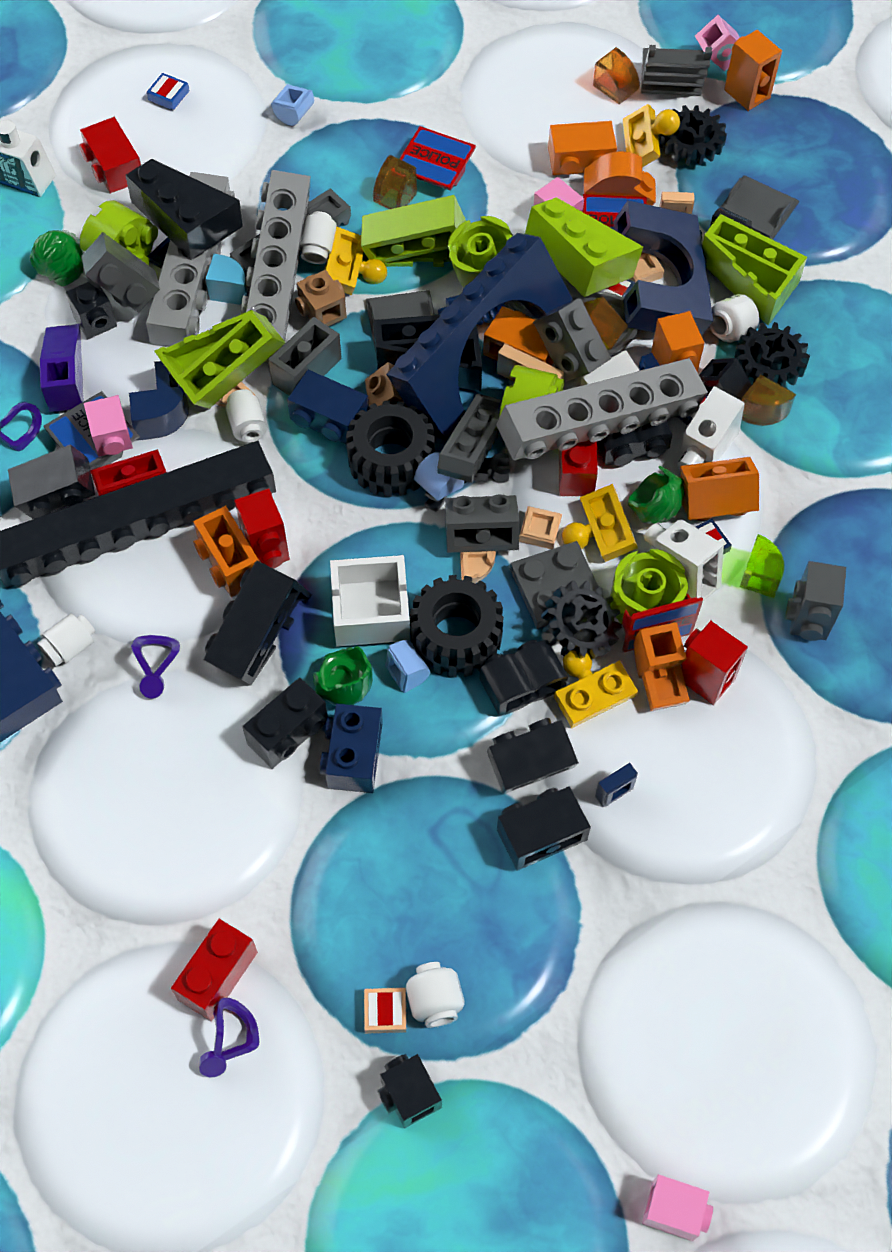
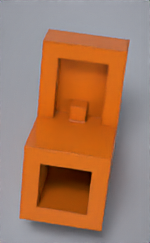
[584,151,656,206]
[634,622,690,711]

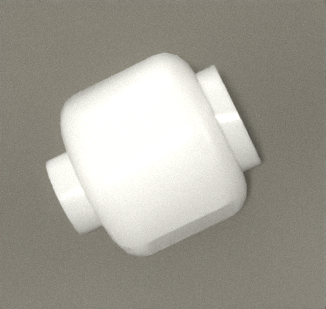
[710,294,759,343]
[406,962,465,1028]

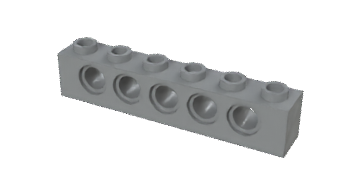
[241,170,311,363]
[146,172,235,347]
[496,358,708,461]

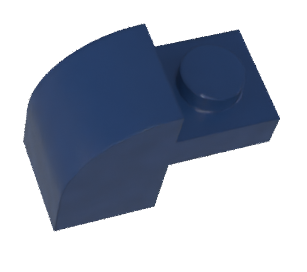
[129,361,189,441]

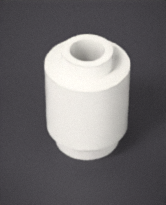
[299,211,337,264]
[226,389,267,442]
[37,613,95,667]

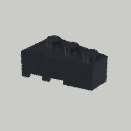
[126,159,243,260]
[374,315,482,391]
[203,560,312,685]

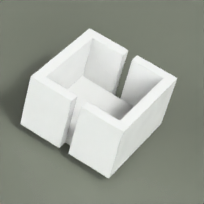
[330,555,410,646]

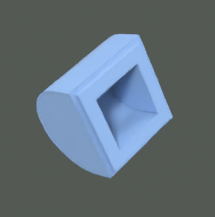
[271,84,314,126]
[414,452,464,501]
[385,640,430,693]

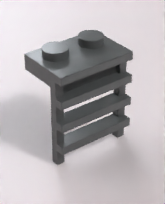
[641,45,712,96]

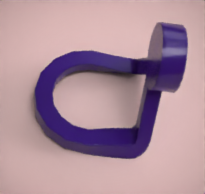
[0,402,42,451]
[131,635,180,699]
[199,997,260,1078]

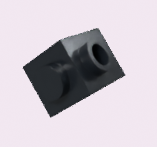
[66,282,117,340]
[377,1054,442,1129]

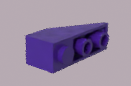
[40,324,84,412]

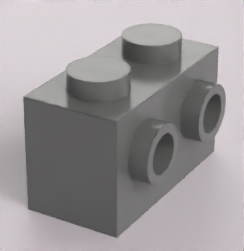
[82,232,160,313]
[533,298,611,383]
[268,317,342,396]
[445,494,520,553]
[785,561,846,641]

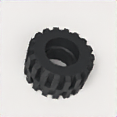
[346,400,435,497]
[410,575,504,678]

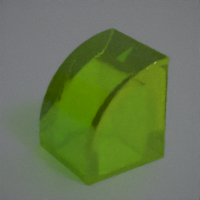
[739,534,784,598]

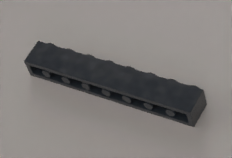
[0,441,276,589]

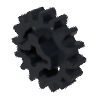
[658,105,727,165]
[734,322,810,390]
[541,581,622,661]

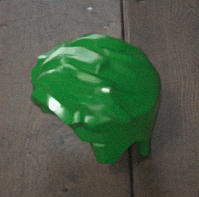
[29,230,84,287]
[628,466,685,524]
[313,646,373,706]

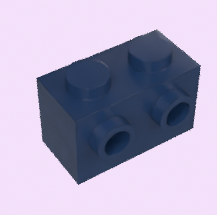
[287,369,369,444]
[320,704,383,793]

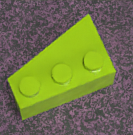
[361,195,466,267]
[525,197,643,297]
[702,214,807,325]
[154,310,285,409]

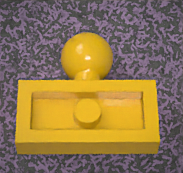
[623,104,680,167]
[324,227,387,295]
[562,484,638,562]
[553,650,638,729]

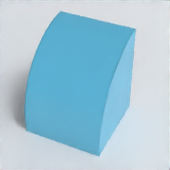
[206,254,248,305]

